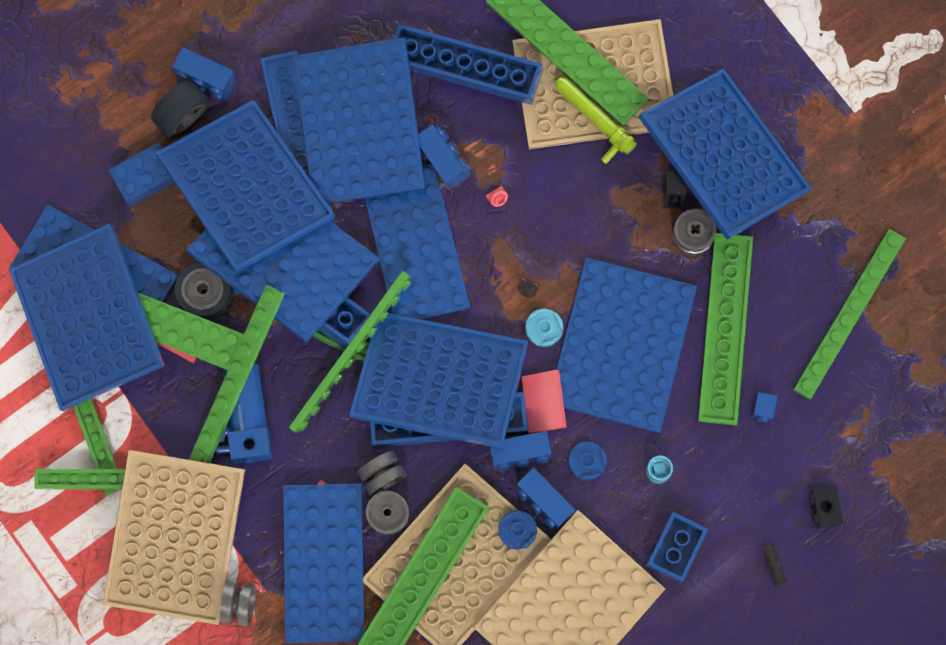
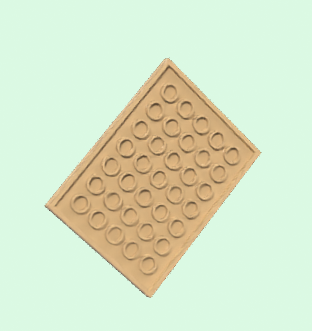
[512,19,673,150]
[103,450,245,625]
[363,464,551,645]
[473,510,665,645]

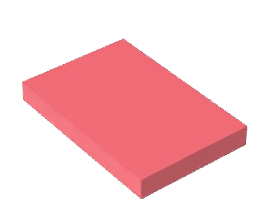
[521,370,566,434]

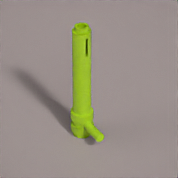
[554,76,637,164]

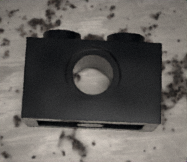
[664,170,686,209]
[808,485,844,529]

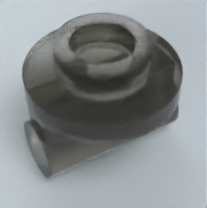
[518,277,540,298]

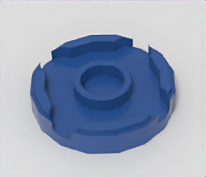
[568,442,607,480]
[498,511,537,550]

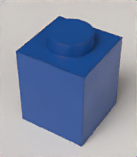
[752,392,777,423]

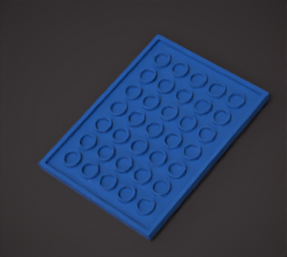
[294,37,426,204]
[638,69,812,240]
[156,100,335,273]
[187,221,380,343]
[9,224,165,411]
[557,258,697,434]
[349,313,528,449]

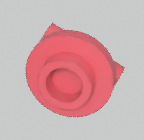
[485,186,508,207]

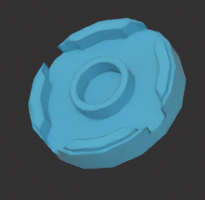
[525,308,563,347]

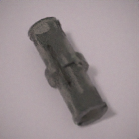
[761,544,787,586]

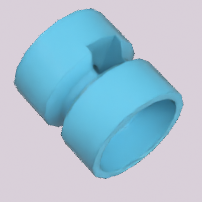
[646,456,673,484]

